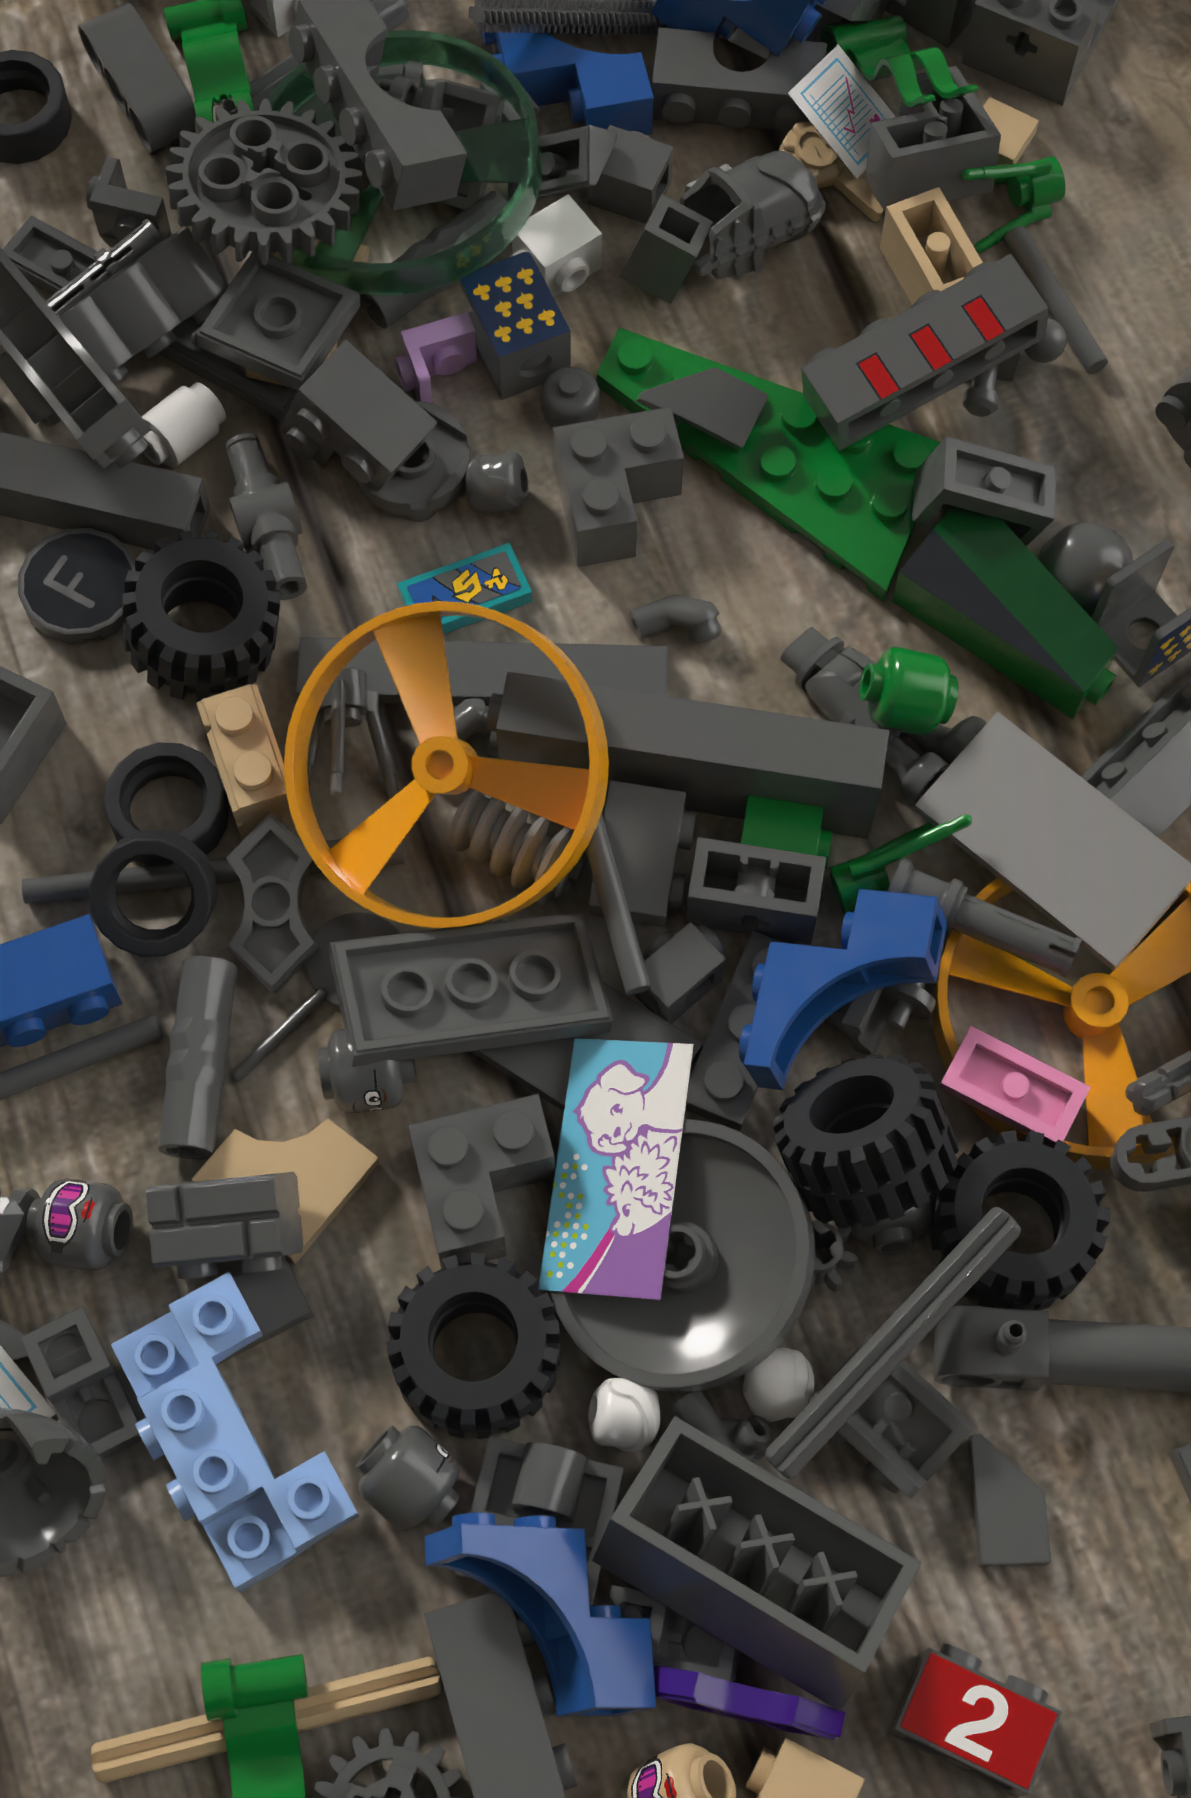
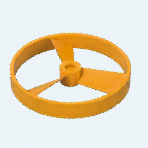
[284,601,609,928]
[932,878,1191,1169]

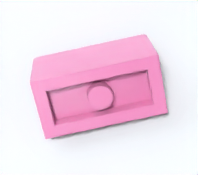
[939,1026,1091,1147]

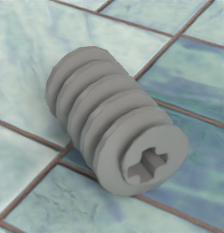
[448,789,588,905]

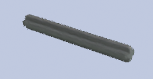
[765,1207,1021,1479]

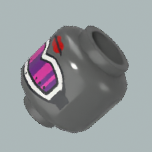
[26,1178,133,1271]

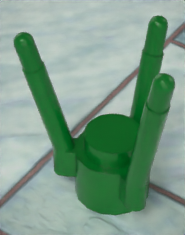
[961,156,1066,253]
[828,814,972,915]

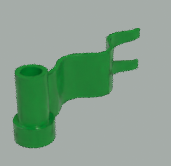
[163,0,254,123]
[820,15,978,108]
[201,1654,308,1798]

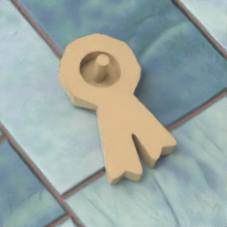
[779,122,884,223]

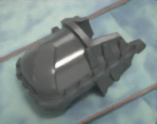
[680,151,826,280]

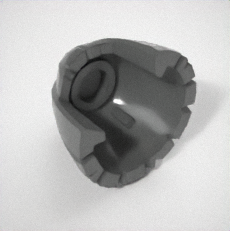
[0,1408,107,1577]

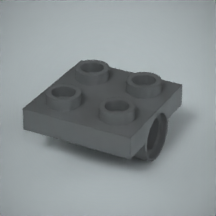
[455,1436,624,1607]

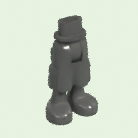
[780,627,987,807]

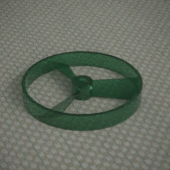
[267,30,543,296]

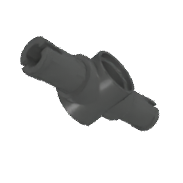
[226,433,307,600]

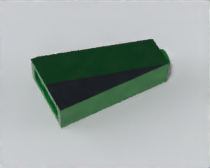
[892,506,1118,719]

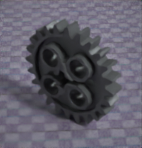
[166,99,362,265]

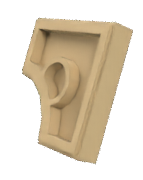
[192,1118,380,1265]

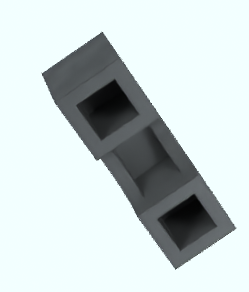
[652,28,827,133]

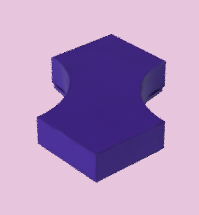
[653,1665,845,1740]

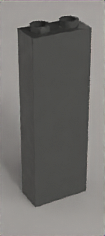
[486,671,889,839]

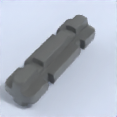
[1125,1050,1191,1116]

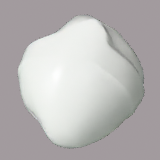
[743,1348,814,1422]
[588,1378,660,1453]

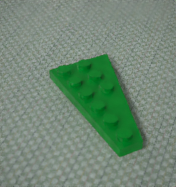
[596,328,941,602]

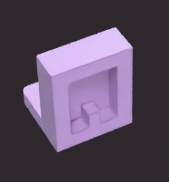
[394,312,477,404]

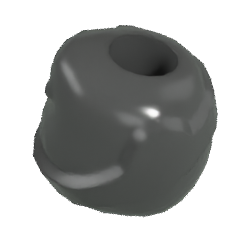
[465,451,529,514]

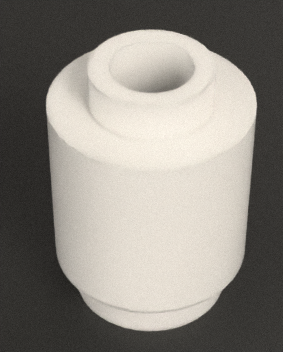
[142,382,226,468]

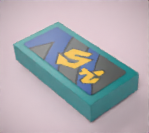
[397,543,532,634]

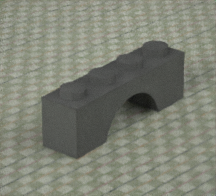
[288,0,467,211]

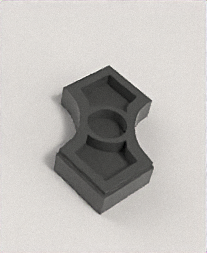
[226,812,320,994]

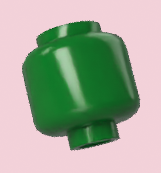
[859,647,959,736]

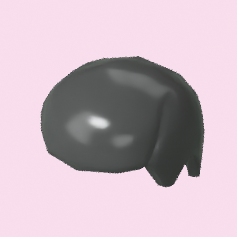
[1037,522,1133,614]

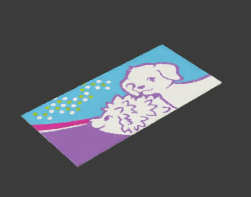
[538,1038,694,1300]

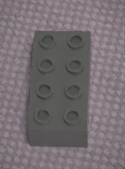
[592,1416,921,1712]

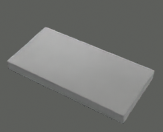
[915,711,1191,971]

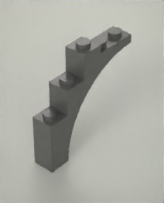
[0,247,152,468]

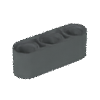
[78,2,197,153]

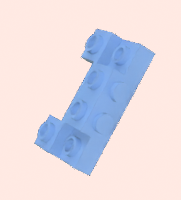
[111,1272,359,1593]

